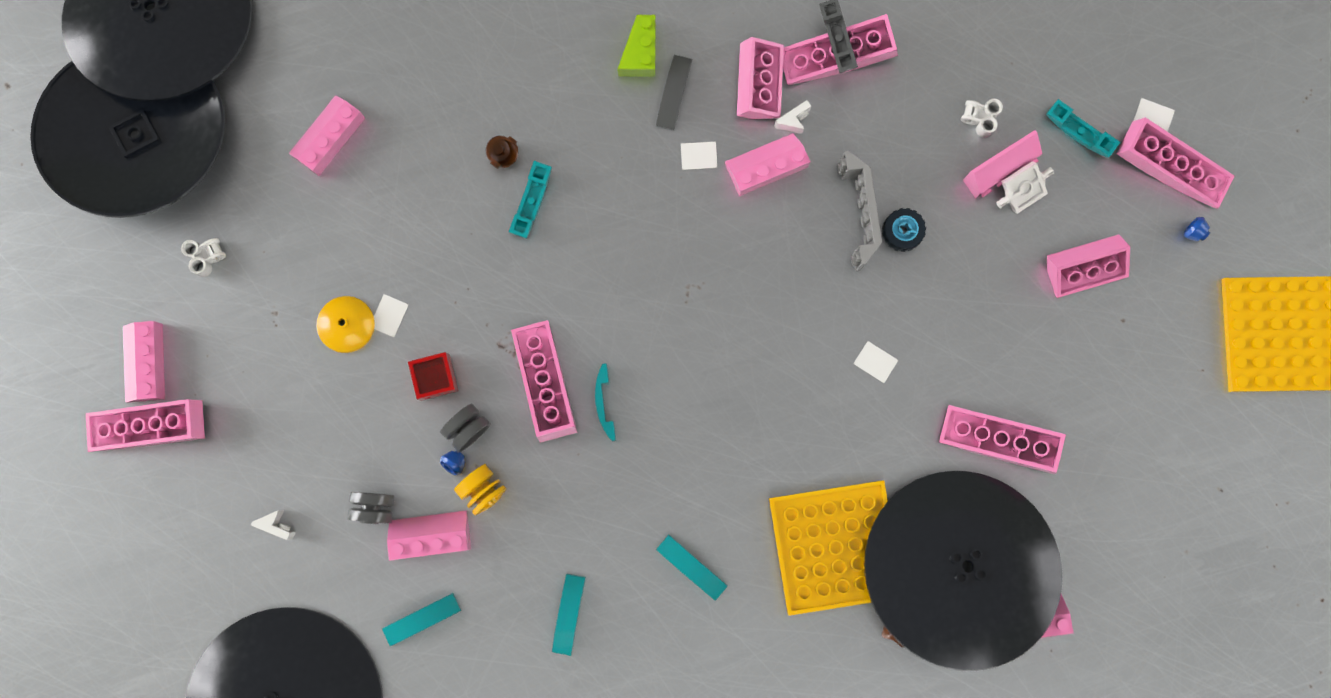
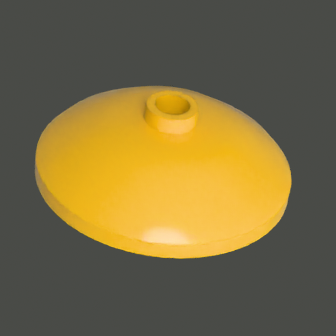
[317,296,375,353]

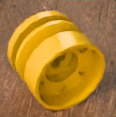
[454,464,507,516]

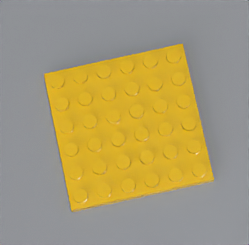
[1221,276,1331,392]
[769,480,888,616]

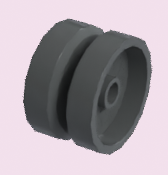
[440,404,491,453]
[347,492,395,524]

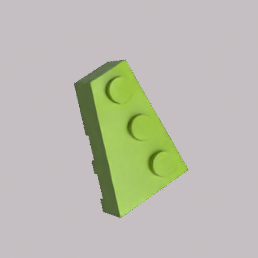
[618,15,656,77]

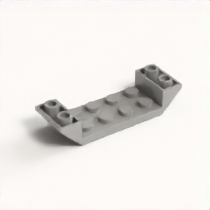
[837,151,882,271]

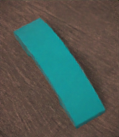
[1046,99,1121,158]
[509,161,552,239]
[595,363,616,442]
[656,535,728,601]
[552,574,586,656]
[382,593,461,646]

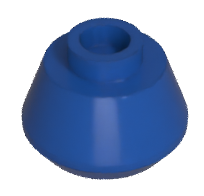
[1184,217,1210,242]
[440,450,466,476]

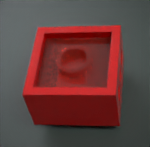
[408,352,458,401]

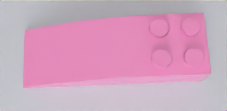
[783,14,898,85]
[1116,117,1235,209]
[511,320,577,443]
[86,399,205,452]
[939,405,1066,474]

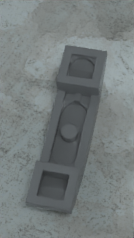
[819,0,858,73]
[656,55,692,130]

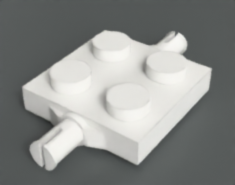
[996,161,1054,214]

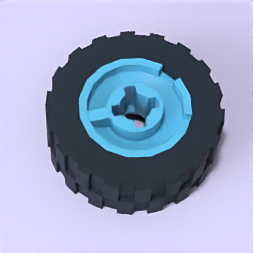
[882,208,926,252]

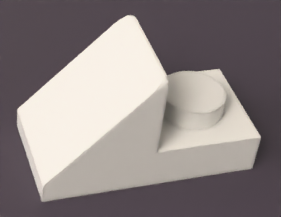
[774,100,811,134]
[251,510,295,540]

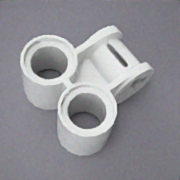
[961,99,1003,138]
[181,238,226,277]

